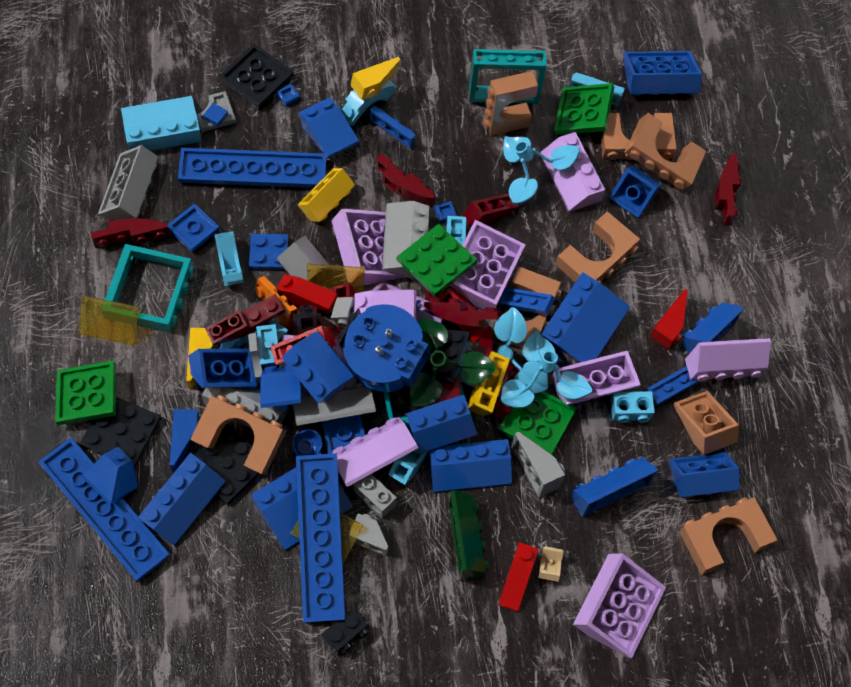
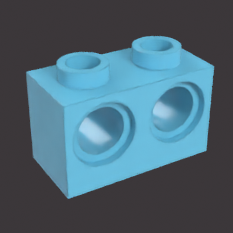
[446,216,466,245]
[610,391,654,423]

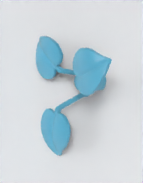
[503,136,580,204]
[457,307,548,393]
[501,330,592,408]

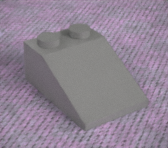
[511,432,565,498]

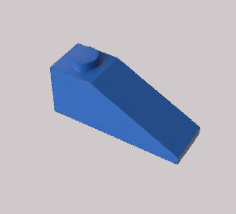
[170,409,201,472]

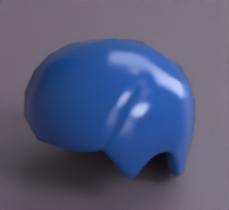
[291,429,323,456]

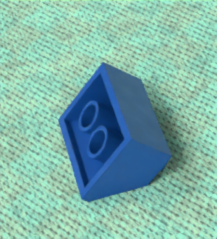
[681,302,744,353]
[281,331,355,403]
[188,349,257,388]
[406,395,477,453]
[669,452,739,498]

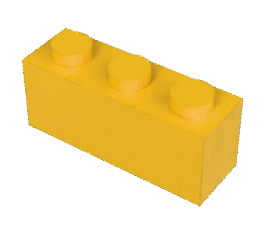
[298,168,355,222]

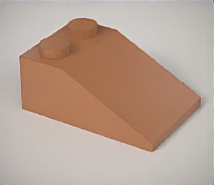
[674,391,739,455]

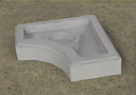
[196,91,236,132]
[248,333,264,385]

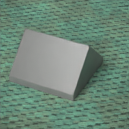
[276,235,328,281]

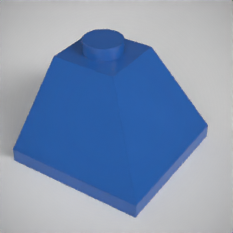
[82,447,138,504]

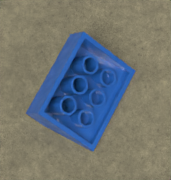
[623,51,702,96]
[541,272,631,363]
[251,453,353,551]

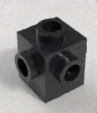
[293,304,321,333]

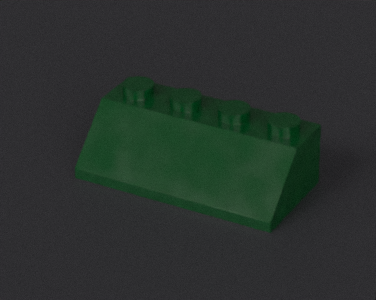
[448,490,489,581]

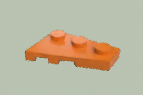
[255,276,297,330]

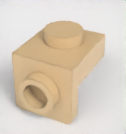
[538,546,564,582]

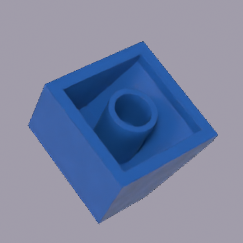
[609,166,663,218]

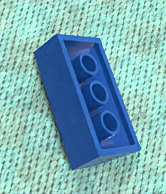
[428,439,512,493]
[138,453,226,546]
[571,457,658,517]

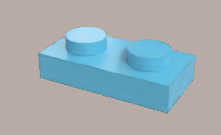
[256,324,278,366]

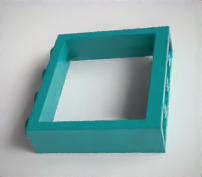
[469,49,547,104]
[101,244,194,333]

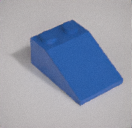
[299,97,359,159]
[260,364,305,408]

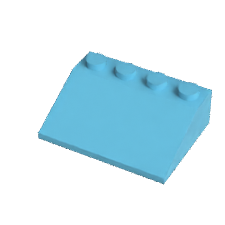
[121,96,202,151]

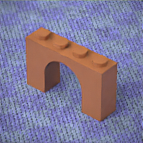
[483,71,538,136]
[600,113,676,160]
[624,113,706,191]
[555,212,640,284]
[492,267,562,349]
[190,395,286,475]
[680,497,777,575]

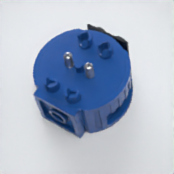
[338,304,431,392]

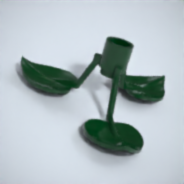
[409,317,496,406]

